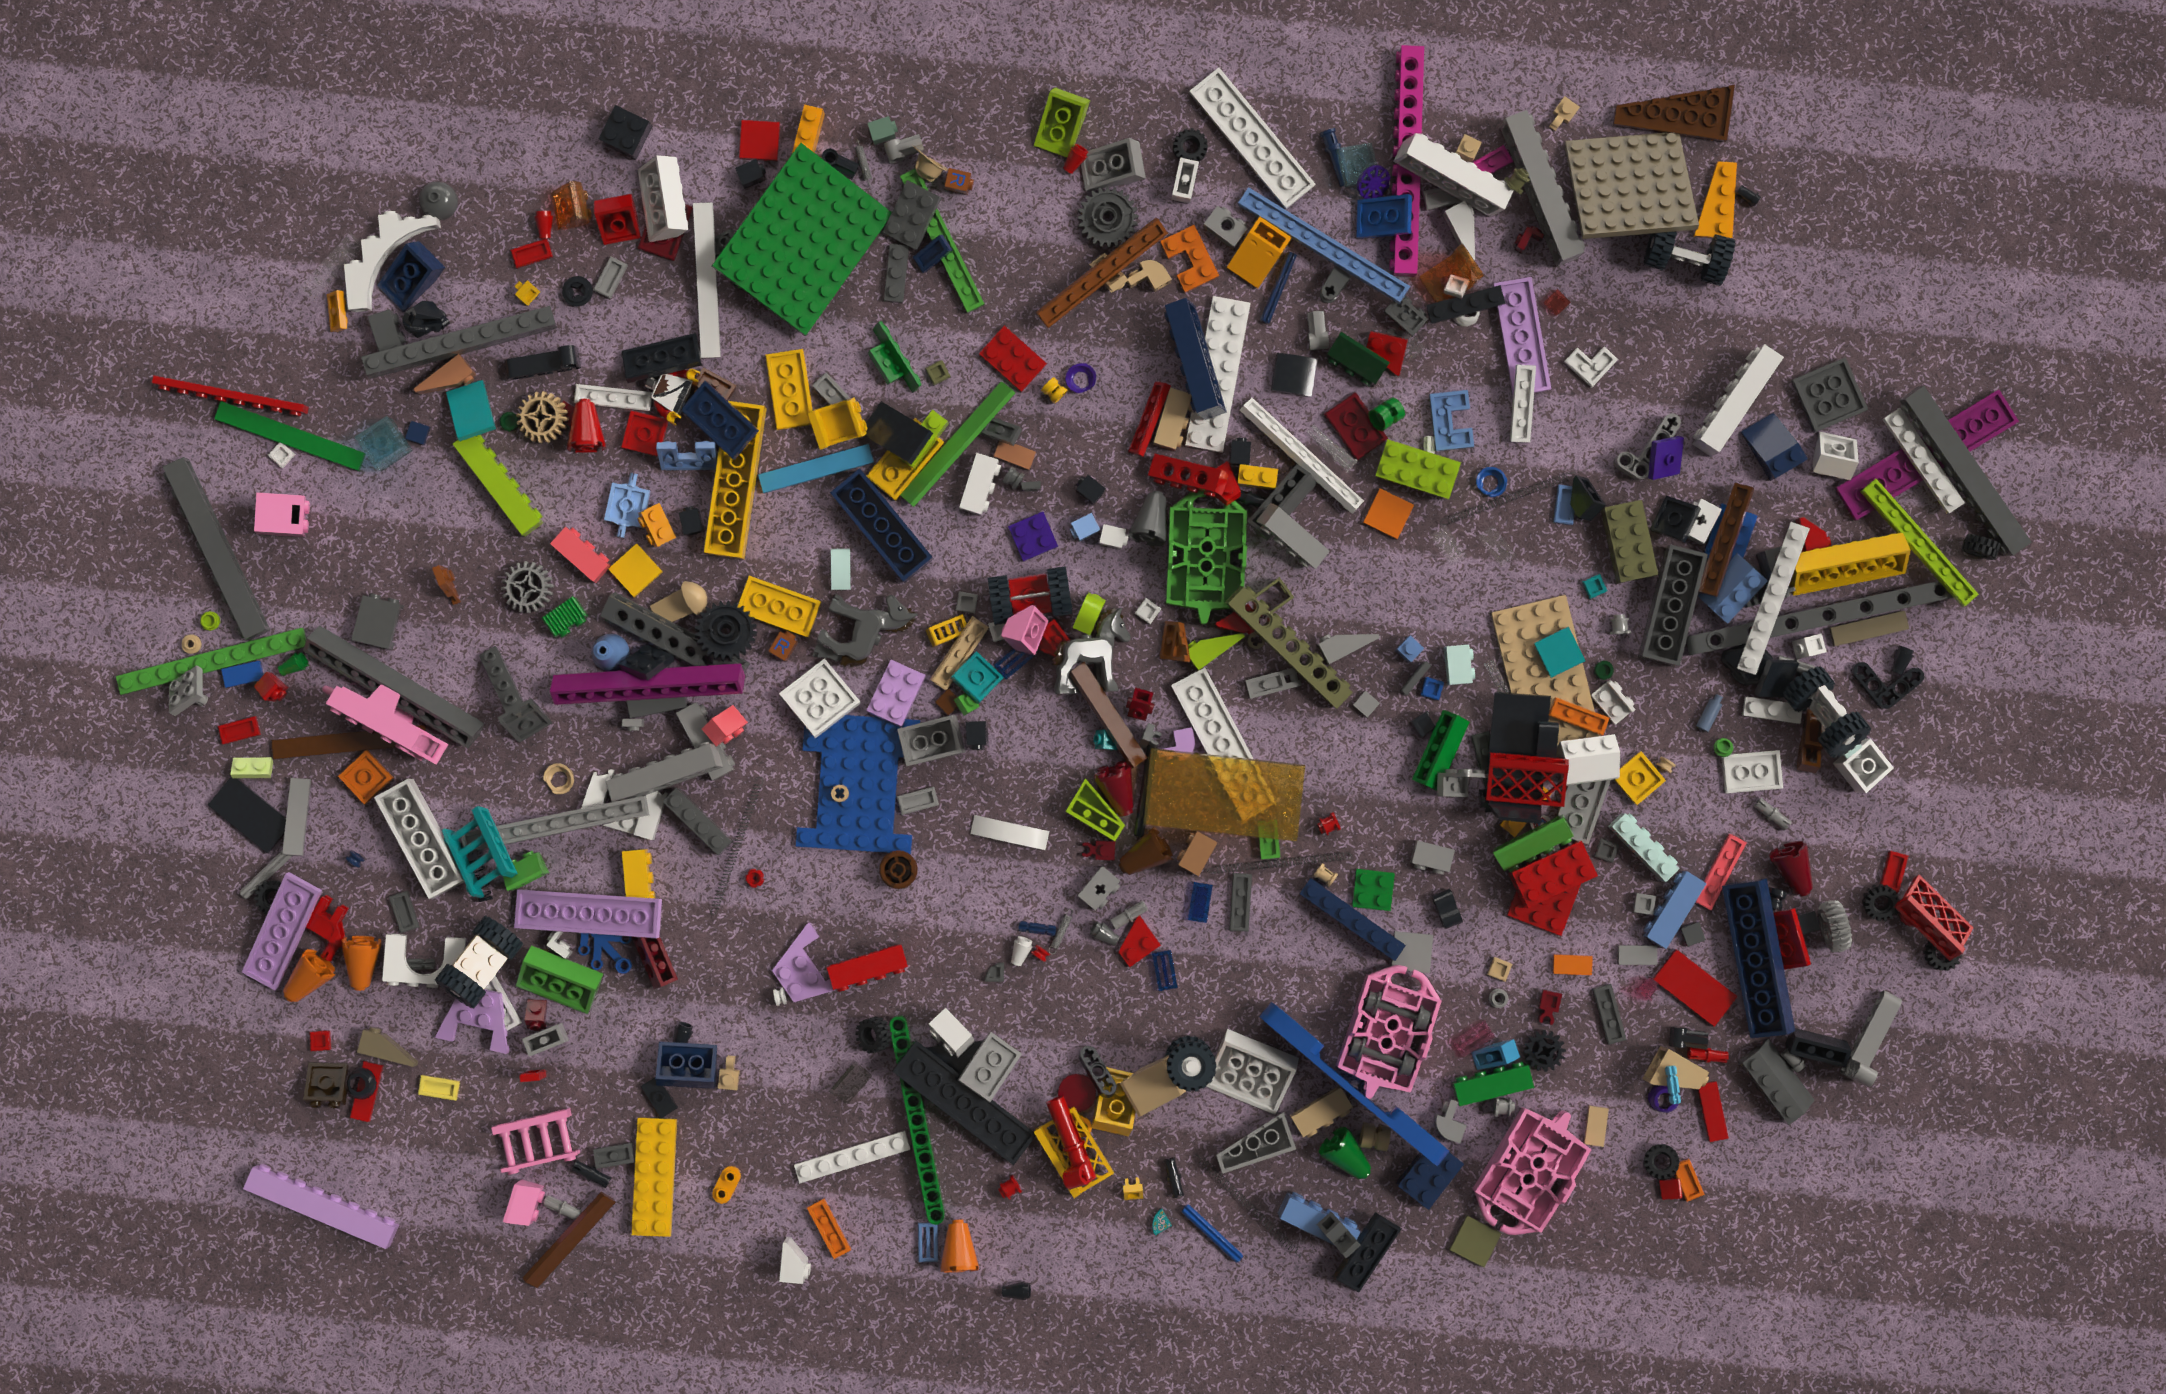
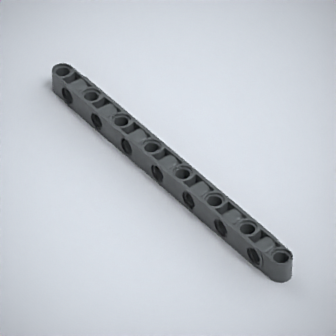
[1686,581,1953,656]

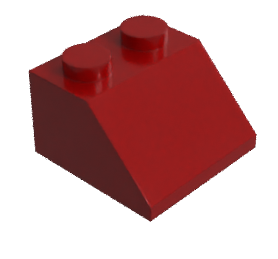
[594,194,641,245]

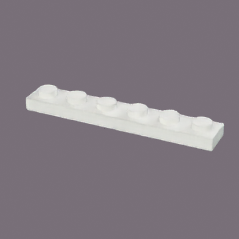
[1882,408,1965,514]
[794,1131,911,1184]

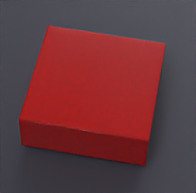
[310,1030,331,1051]
[1659,1178,1683,1200]

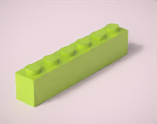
[453,434,543,537]

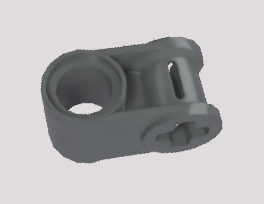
[1320,265,1352,303]

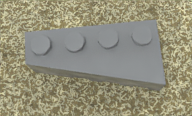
[1216,1112,1296,1174]

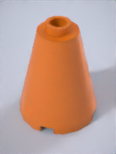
[342,936,382,991]
[283,949,335,1002]
[940,1220,979,1273]

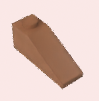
[413,354,477,394]

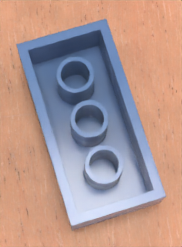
[1278,1191,1360,1245]

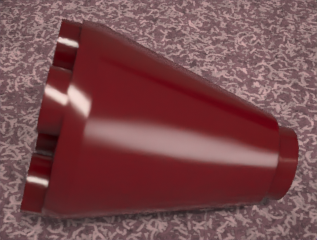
[1094,760,1133,817]

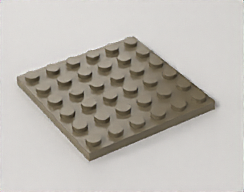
[1565,133,1699,239]

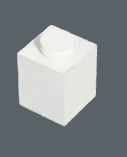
[1099,524,1128,549]

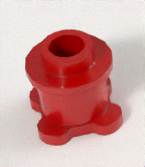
[1317,812,1341,836]
[998,1175,1023,1200]

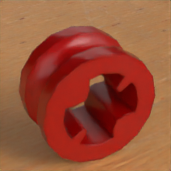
[1031,944,1050,962]

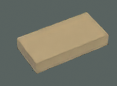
[1584,1105,1609,1147]

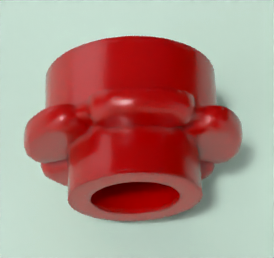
[745,869,764,888]

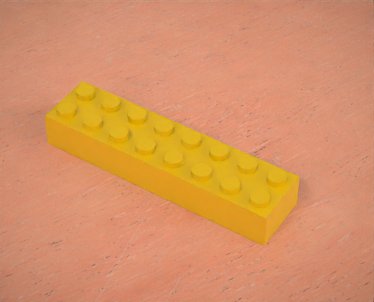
[704,401,767,560]

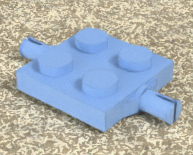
[604,473,651,538]

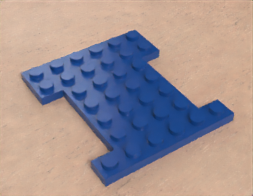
[796,715,920,854]

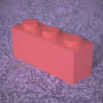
[550,527,611,583]

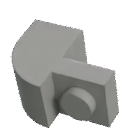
[1434,1098,1467,1143]

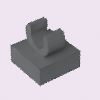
[1139,723,1162,749]

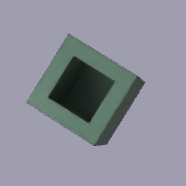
[867,116,898,145]

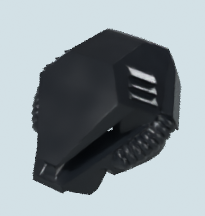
[402,301,450,338]
[1721,643,1773,686]

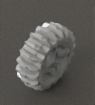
[501,561,554,613]
[1818,900,1852,952]

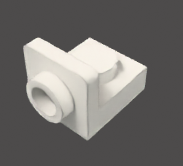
[1792,634,1826,659]
[547,931,572,959]

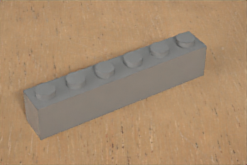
[606,742,723,802]

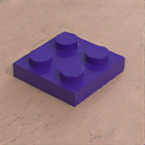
[1008,512,1058,562]

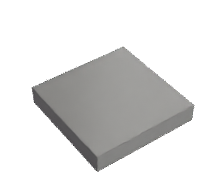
[1391,931,1433,973]

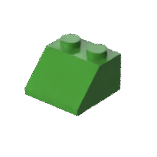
[503,851,549,891]

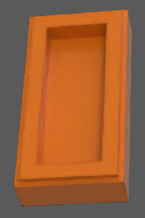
[1553,954,1593,975]
[1675,1158,1705,1202]

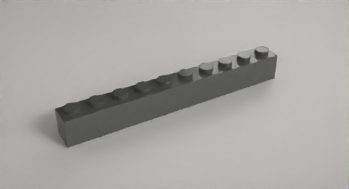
[361,306,557,379]
[1899,386,2031,556]
[163,457,270,640]
[303,625,484,748]

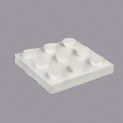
[779,658,861,738]

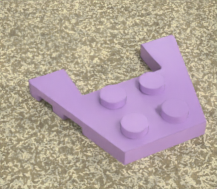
[772,922,852,1002]
[435,989,509,1054]

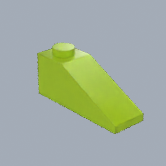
[1188,633,1245,671]

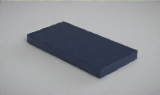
[681,381,759,460]

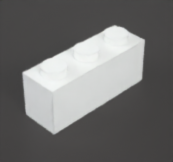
[959,453,1001,516]

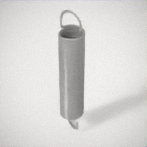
[855,140,872,186]
[1049,909,1073,954]

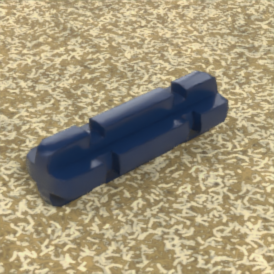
[1018,921,1056,936]

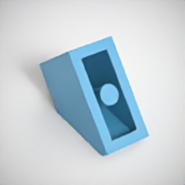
[1471,1039,1520,1070]

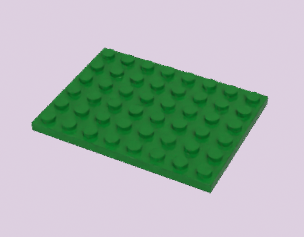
[711,143,892,336]

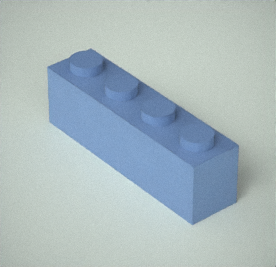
[1643,871,1707,949]

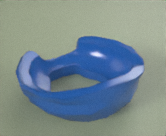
[1476,467,1507,497]

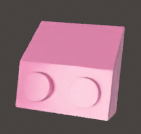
[1001,605,1049,655]
[503,1179,545,1226]

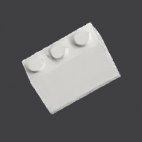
[1556,734,1620,785]

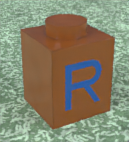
[944,168,974,195]
[768,630,798,662]

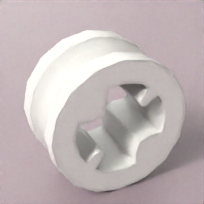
[773,987,787,1006]

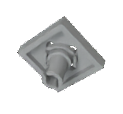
[169,665,208,716]

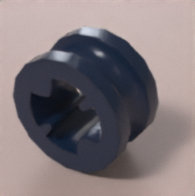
[345,850,365,868]

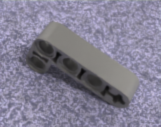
[1614,413,1681,481]

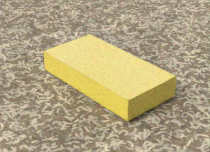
[418,1075,460,1101]

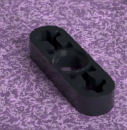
[1079,1046,1116,1098]

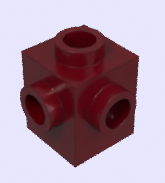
[1126,687,1154,721]

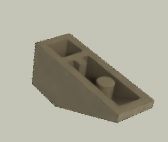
[357,1026,418,1067]

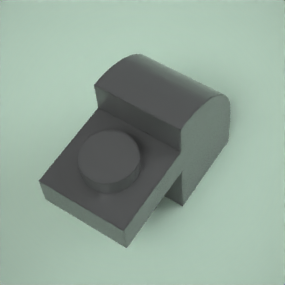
[1317,1212,1361,1258]

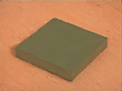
[1449,1215,1502,1268]

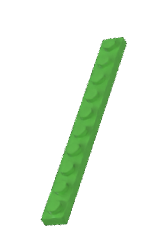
[116,628,306,695]

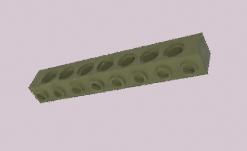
[1225,586,1353,709]

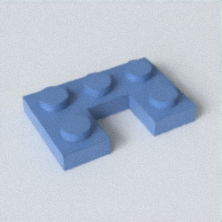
[1429,390,1474,452]
[656,441,718,470]

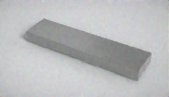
[282,778,311,856]

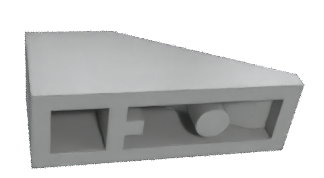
[1317,634,1380,665]

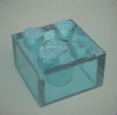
[355,416,413,471]

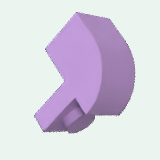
[1157,727,1195,761]

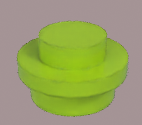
[200,611,220,631]

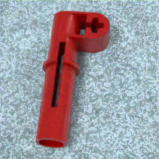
[1046,1096,1097,1190]

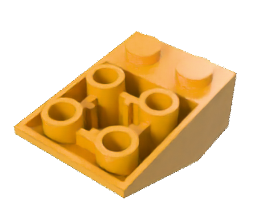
[1227,217,1292,289]

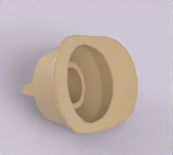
[912,145,948,182]

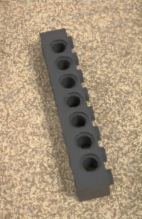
[600,592,750,674]

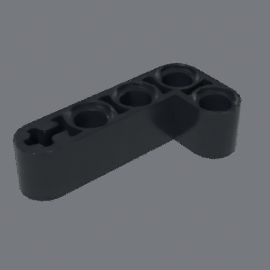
[504,345,581,380]

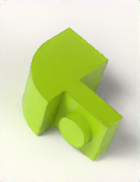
[1073,592,1106,635]

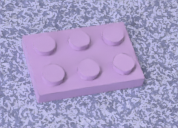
[866,660,926,728]

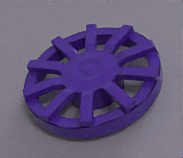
[1357,165,1391,199]

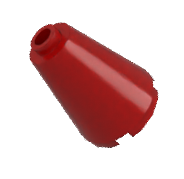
[567,399,606,453]

